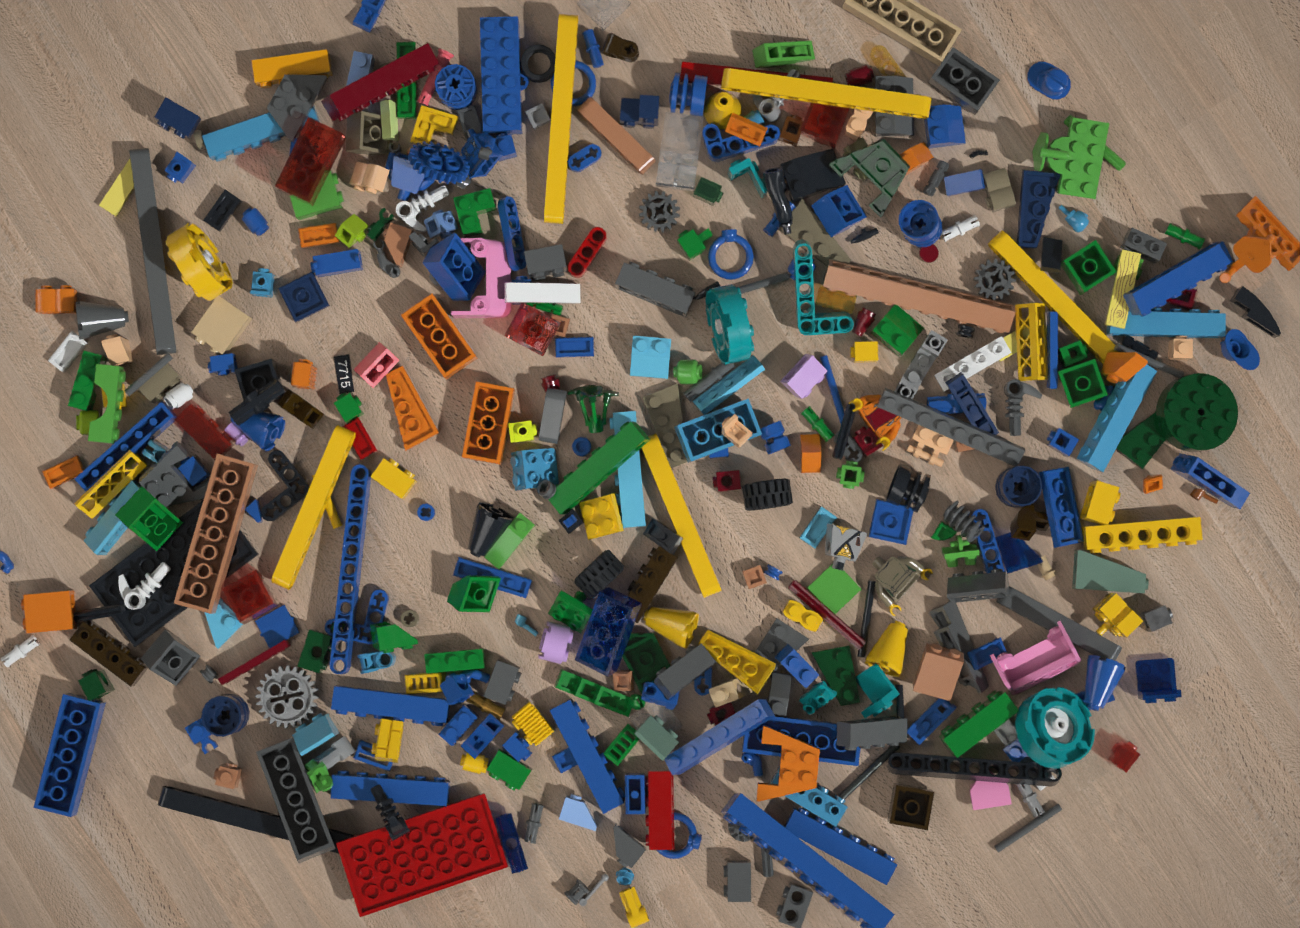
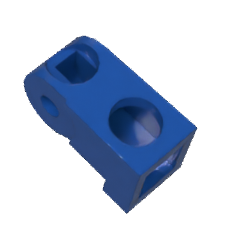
[641,682,680,710]

